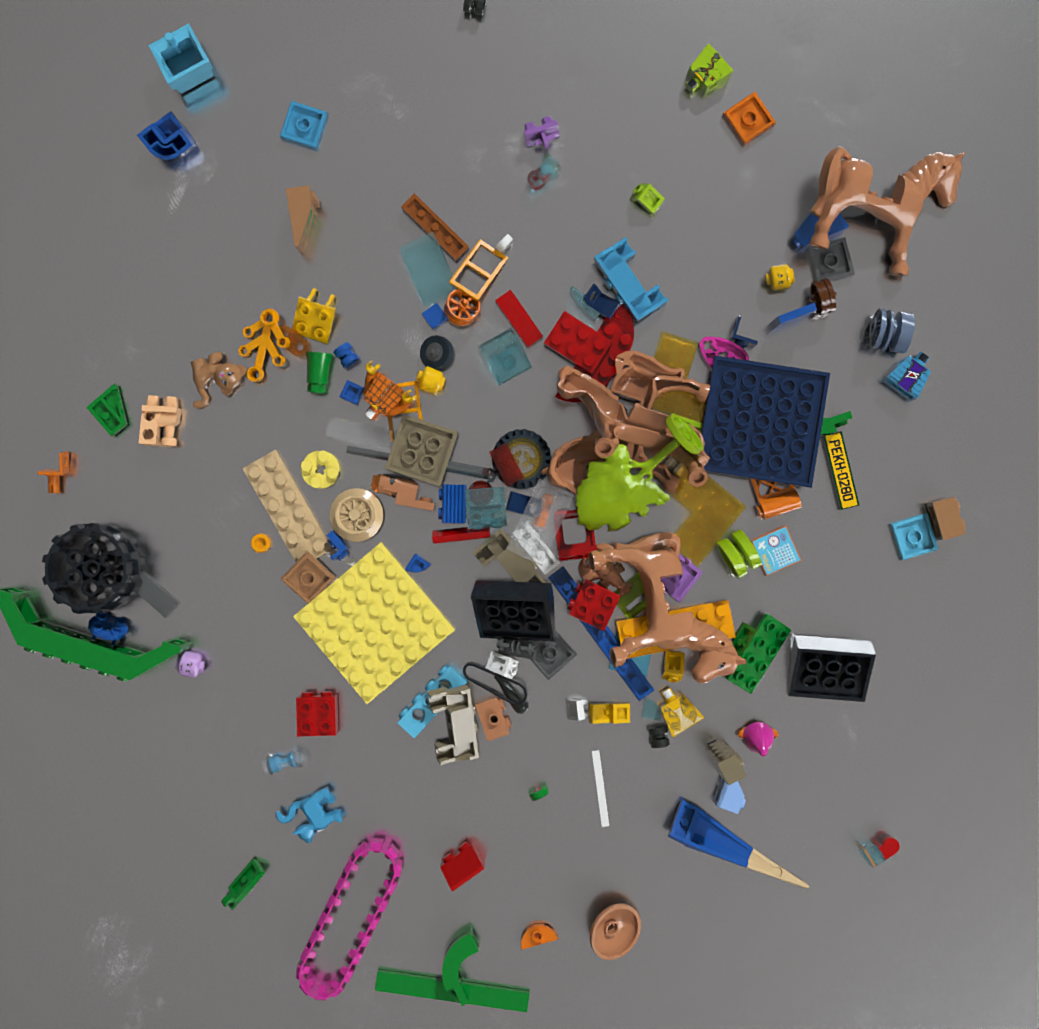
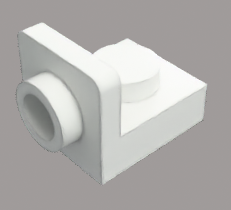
[485,651,518,679]

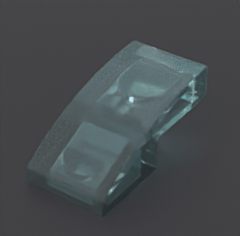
[569,286,600,323]

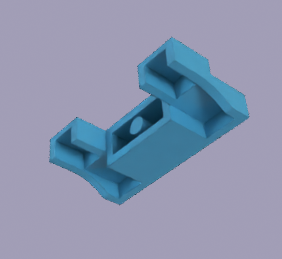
[594,237,669,322]

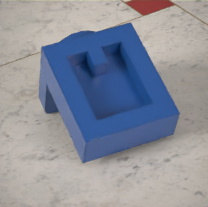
[326,530,350,561]

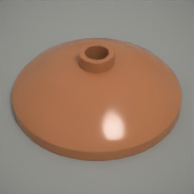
[590,903,641,960]

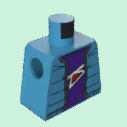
[882,352,931,401]

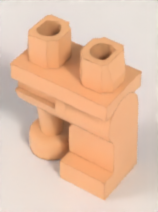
[139,395,182,447]

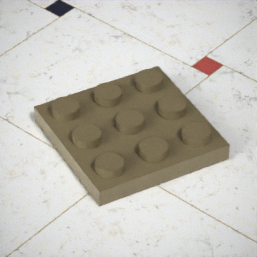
[385,414,458,487]

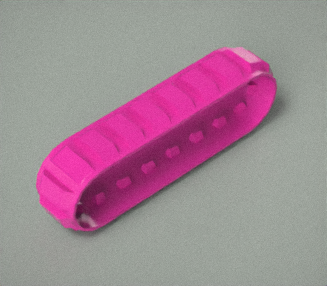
[296,838,403,1001]

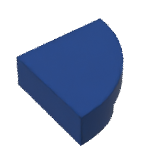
[405,553,431,573]

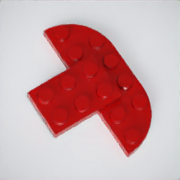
[543,305,634,403]

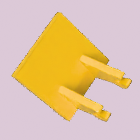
[291,288,336,344]

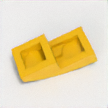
[589,703,630,724]

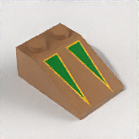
[286,185,320,255]

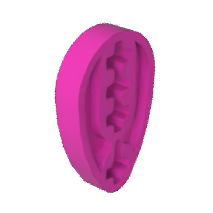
[698,337,749,371]

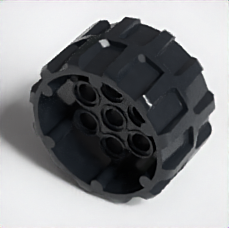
[42,523,146,614]

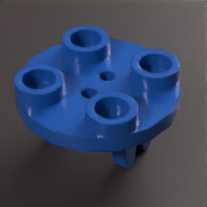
[88,612,128,645]

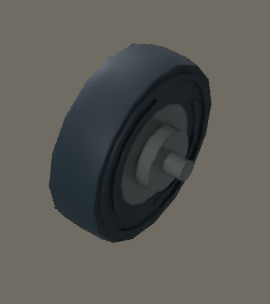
[420,335,454,370]

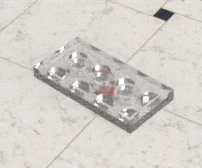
[506,479,575,566]

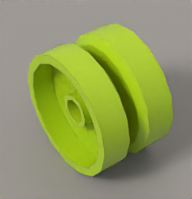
[716,529,762,579]

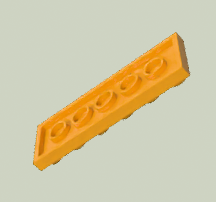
[615,600,736,659]

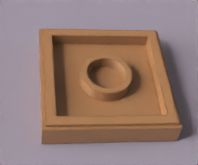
[280,551,335,604]

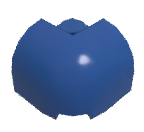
[137,111,195,160]

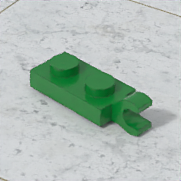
[221,859,265,910]

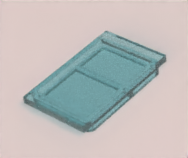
[399,232,457,305]

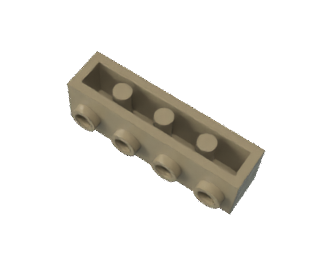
[706,741,747,785]

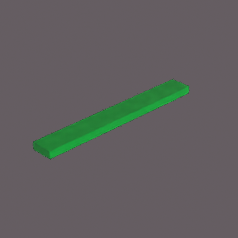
[375,969,530,1013]

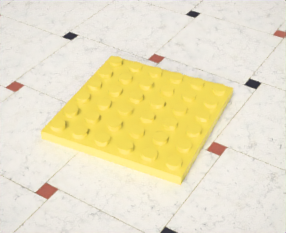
[293,542,455,704]

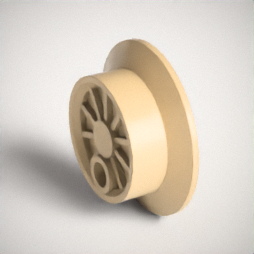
[330,488,383,542]

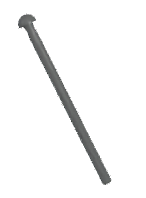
[346,446,496,483]

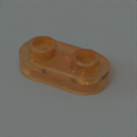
[274,325,310,356]

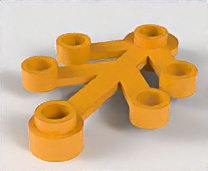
[238,309,290,382]

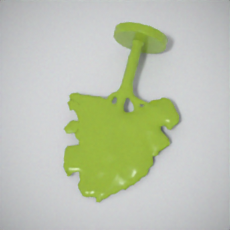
[576,413,704,531]

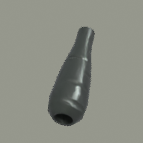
[494,676,529,714]

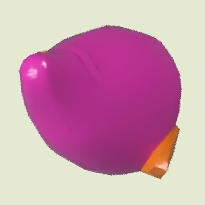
[738,722,779,757]

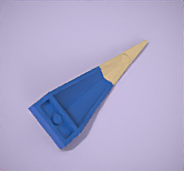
[667,800,809,889]

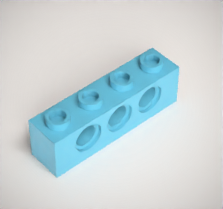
[397,665,468,738]

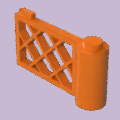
[750,479,802,520]

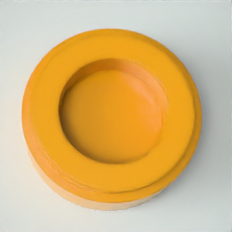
[251,534,271,553]

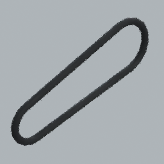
[463,663,528,706]

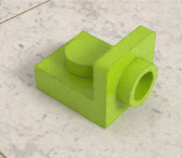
[630,183,665,214]

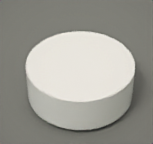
[495,234,513,252]

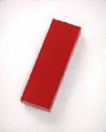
[495,290,543,348]
[432,525,490,544]

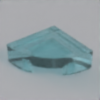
[642,698,661,721]

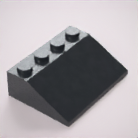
[471,580,555,642]
[788,636,876,702]

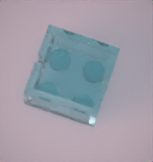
[465,487,507,530]

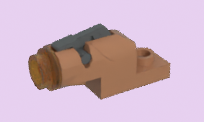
[371,474,435,511]

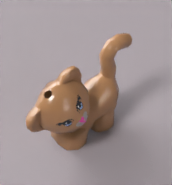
[190,351,247,408]

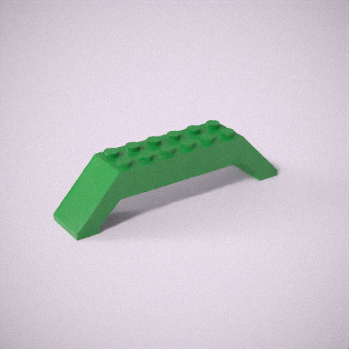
[0,587,191,682]

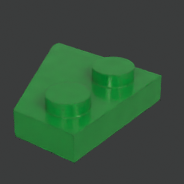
[86,383,128,437]

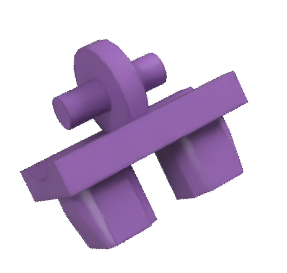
[524,116,560,149]

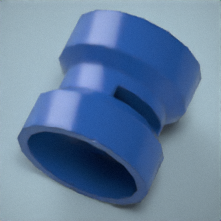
[333,342,360,369]

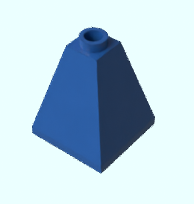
[792,213,849,248]

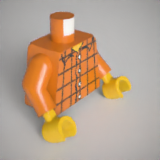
[364,360,417,420]

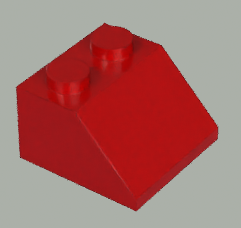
[440,840,485,892]

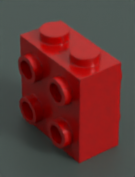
[567,579,621,631]
[296,691,339,737]

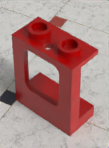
[553,507,597,561]

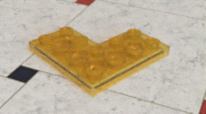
[651,331,707,423]
[662,465,746,566]

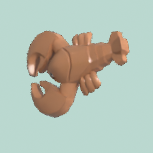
[578,543,633,597]

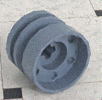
[869,308,915,354]

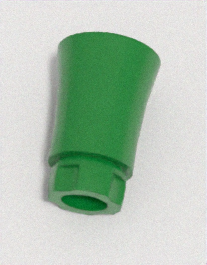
[306,351,333,393]

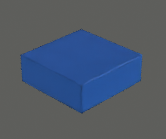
[422,303,448,330]
[339,380,364,405]

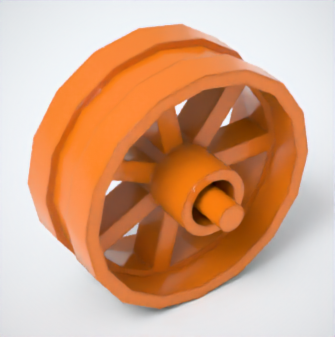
[444,289,480,326]

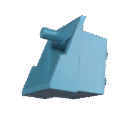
[148,23,214,94]

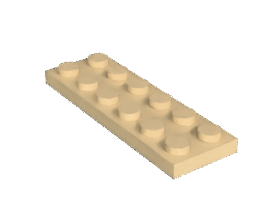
[242,450,333,562]

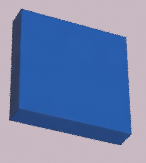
[770,303,817,330]

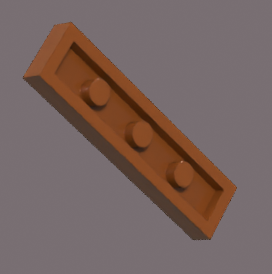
[401,193,469,261]

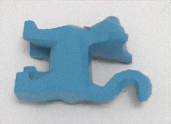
[275,786,343,843]

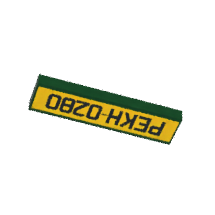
[822,431,860,510]

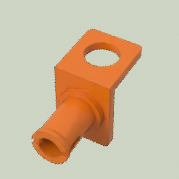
[37,451,70,493]

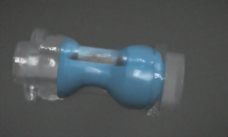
[262,748,307,775]

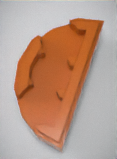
[521,923,558,950]

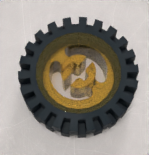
[492,429,552,489]

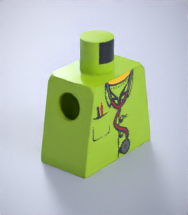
[685,44,733,93]

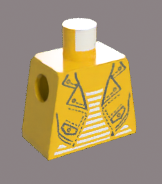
[659,687,704,737]

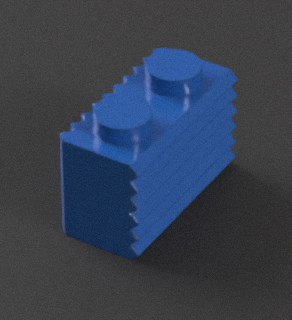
[438,484,466,523]

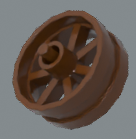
[809,278,837,316]

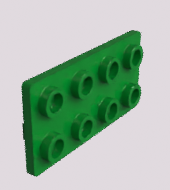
[726,613,791,694]

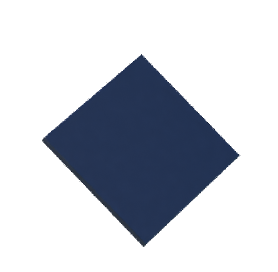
[701,355,830,488]

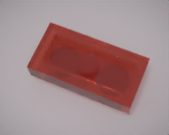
[489,443,524,486]

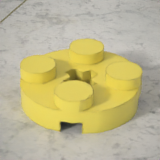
[301,451,340,489]

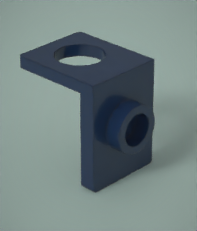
[583,284,621,319]
[729,315,758,348]
[506,491,544,518]

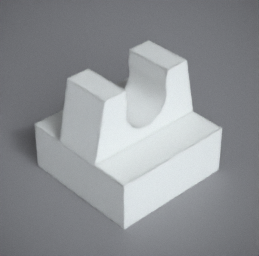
[566,699,589,721]

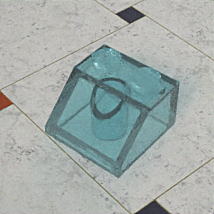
[478,328,532,385]

